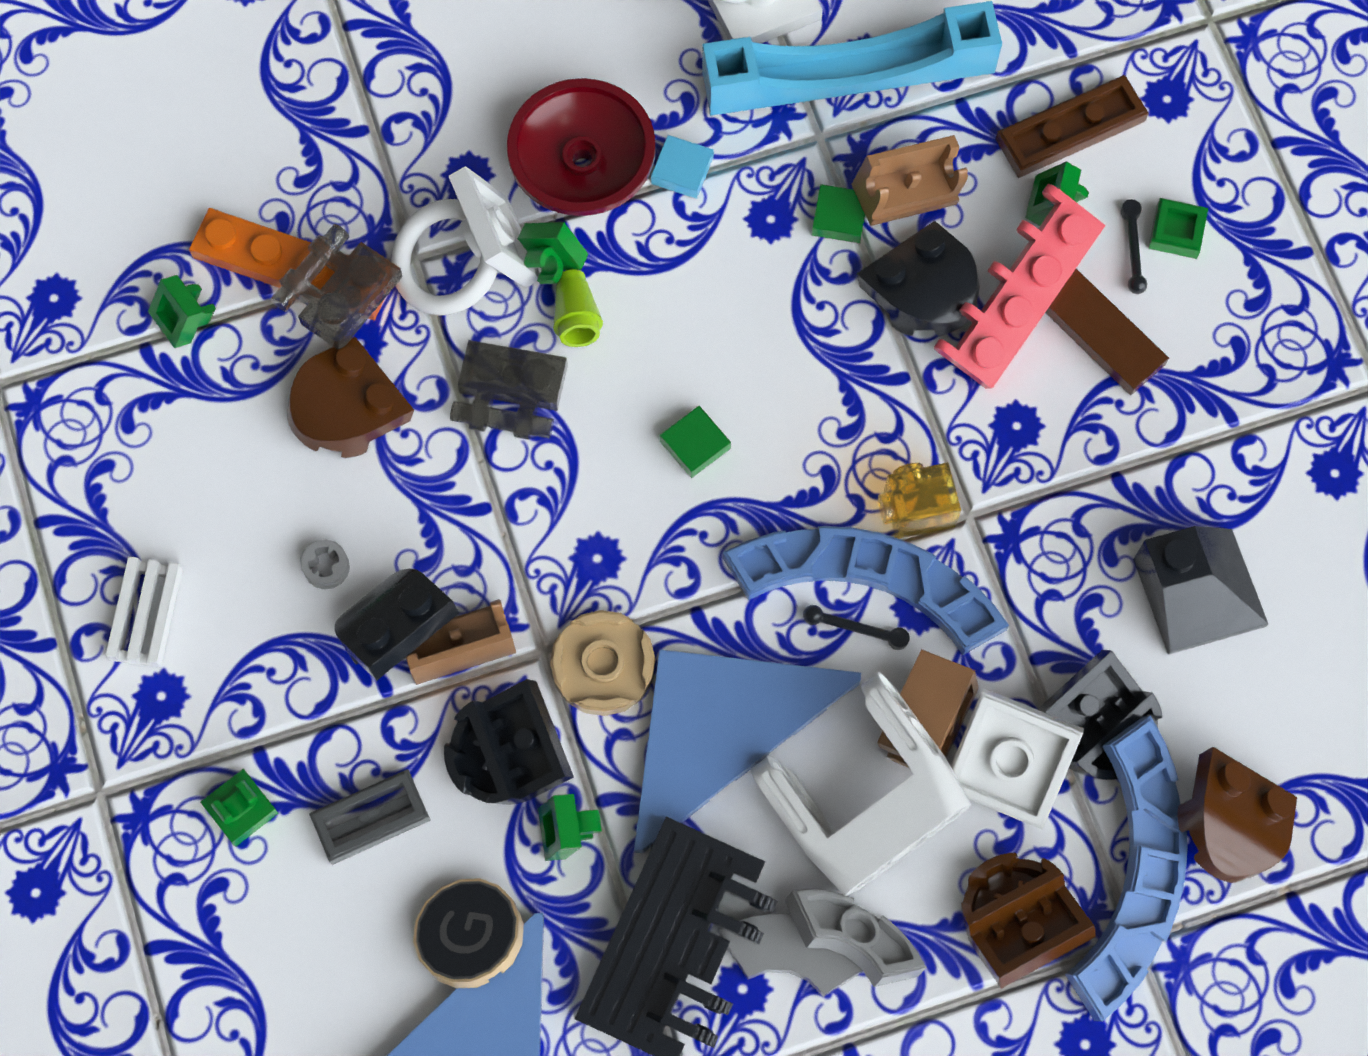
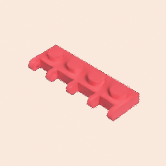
[934,184,1106,389]

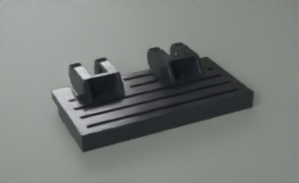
[575,817,778,1056]

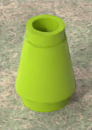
[553,269,603,347]

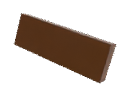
[995,75,1149,178]
[1045,269,1169,396]

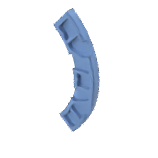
[722,526,1009,655]
[1065,716,1188,1022]

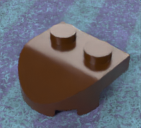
[287,337,414,458]
[1177,747,1297,883]
[961,853,1096,989]

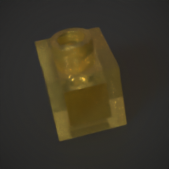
[878,462,961,539]

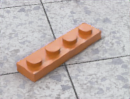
[189,208,393,321]

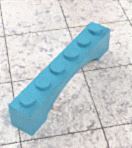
[702,1,1002,116]

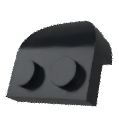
[857,221,980,336]
[334,568,459,681]
[1037,650,1162,780]
[444,679,574,805]

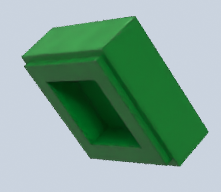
[812,184,865,243]
[1148,198,1208,259]
[660,406,731,479]

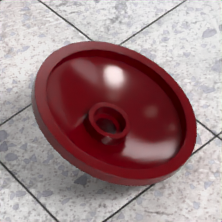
[507,78,655,216]

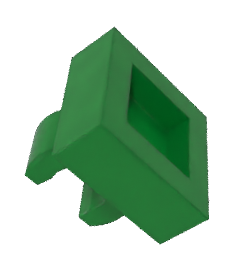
[1025,161,1089,226]
[517,222,588,284]
[148,275,216,348]
[200,768,279,847]
[538,794,602,861]

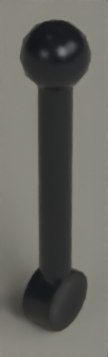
[1120,199,1147,294]
[803,605,910,650]

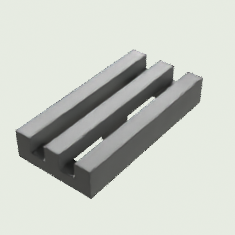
[309,769,431,865]

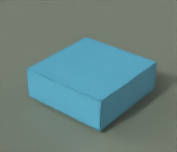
[651,135,714,199]

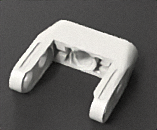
[751,672,971,896]

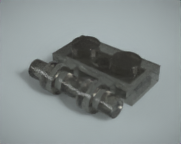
[271,224,403,350]
[450,340,568,440]

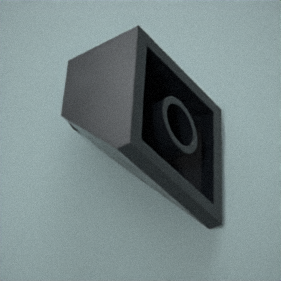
[1133,526,1268,655]

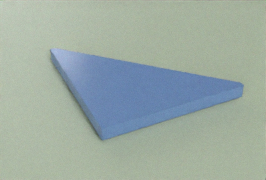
[634,650,861,854]
[387,913,544,1056]

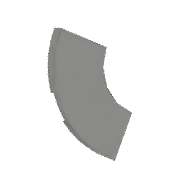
[785,889,926,987]
[718,914,863,997]

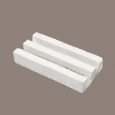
[105,556,183,668]

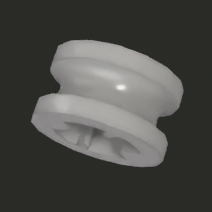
[300,539,350,590]

